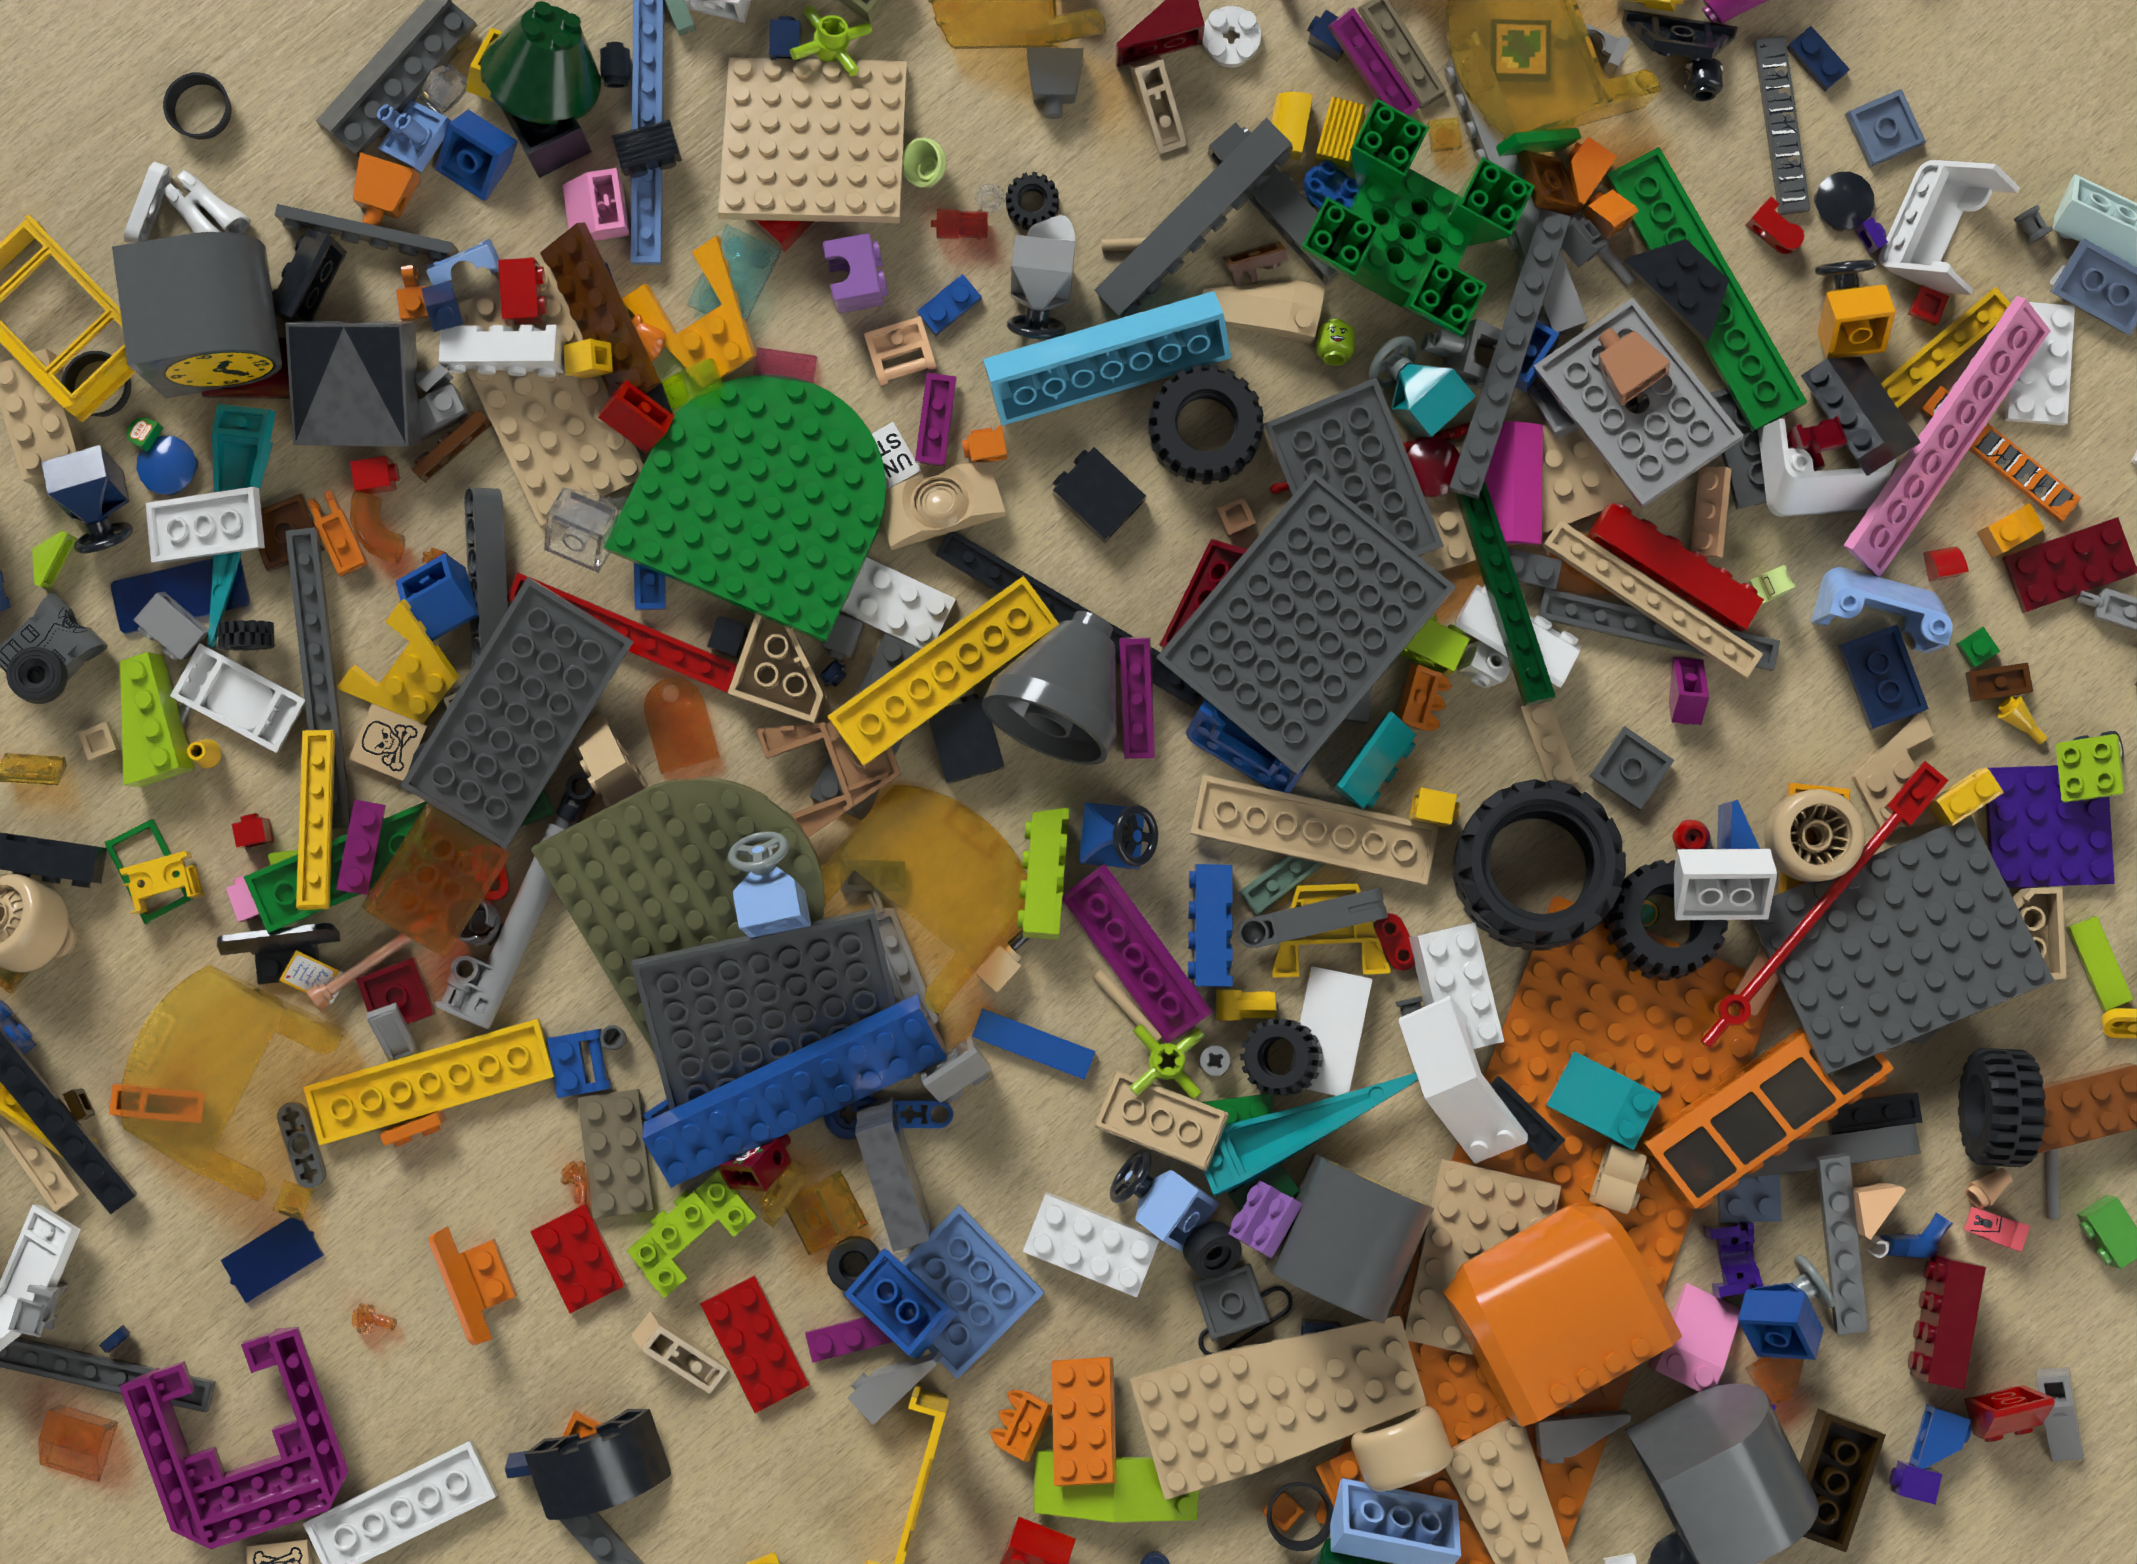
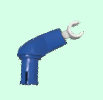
[1867,1212,1953,1259]

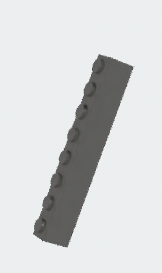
[1094,117,1293,318]

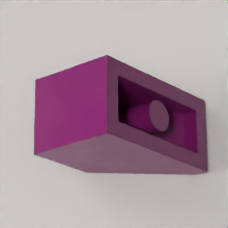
[1669,657,1709,725]

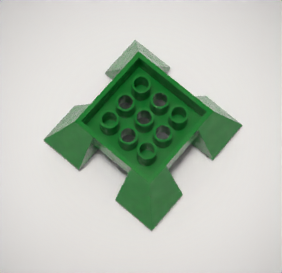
[1300,98,1535,337]

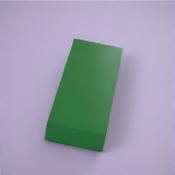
[1496,128,1582,156]

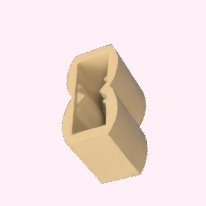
[1589,1142,1649,1214]

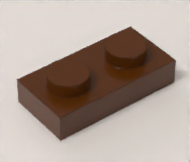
[1965,662,2033,702]

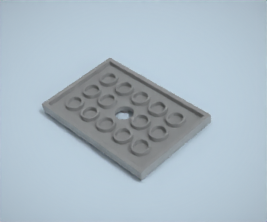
[1533,297,1743,508]

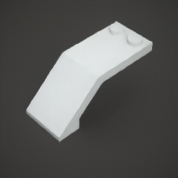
[1399,996,1528,1163]
[0,1204,81,1351]

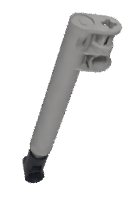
[434,773,597,1029]

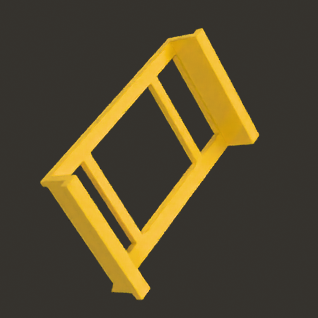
[0,214,136,423]

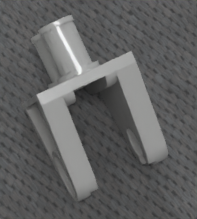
[1420,319,1501,389]

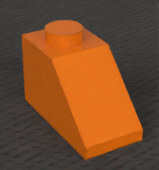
[1566,137,1617,212]
[1583,189,1639,240]

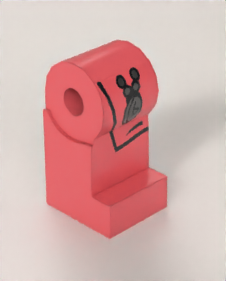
[1963,1207,2030,1252]

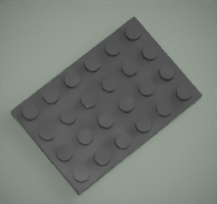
[1264,377,1444,556]

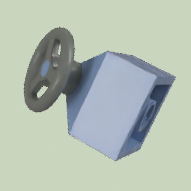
[728,831,811,938]

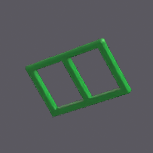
[104,819,194,924]

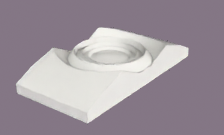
[170,643,305,753]

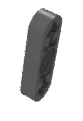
[277,1102,326,1188]

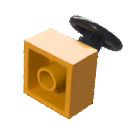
[1815,260,1896,359]

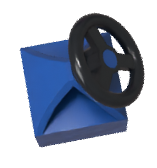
[1079,803,1158,870]

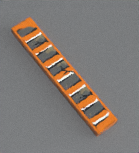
[1920,385,2081,523]

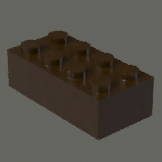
[1800,1408,1886,1552]

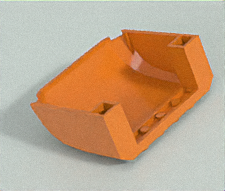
[1442,1205,1682,1427]

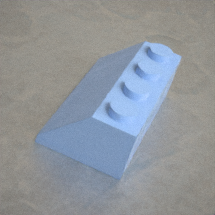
[1330,1478,1461,1564]

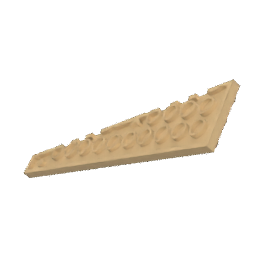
[1445,1418,1570,1564]

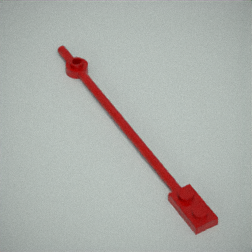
[1700,761,1949,1049]

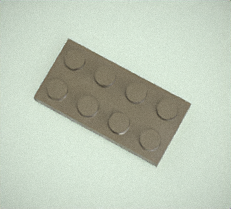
[577,1089,655,1219]

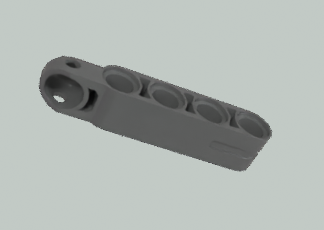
[1238,888,1388,948]

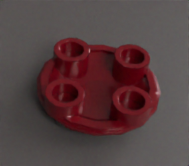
[1407,438,1460,497]

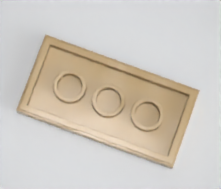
[1094,1070,1229,1172]

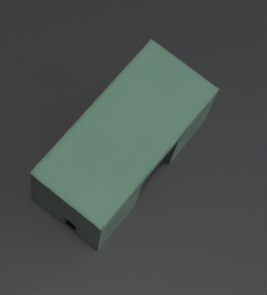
[665,0,696,36]

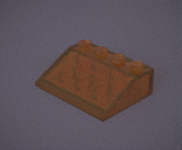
[361,803,511,958]

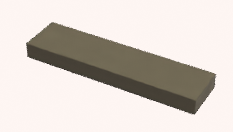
[1358,0,1447,110]

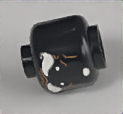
[1684,58,1723,102]

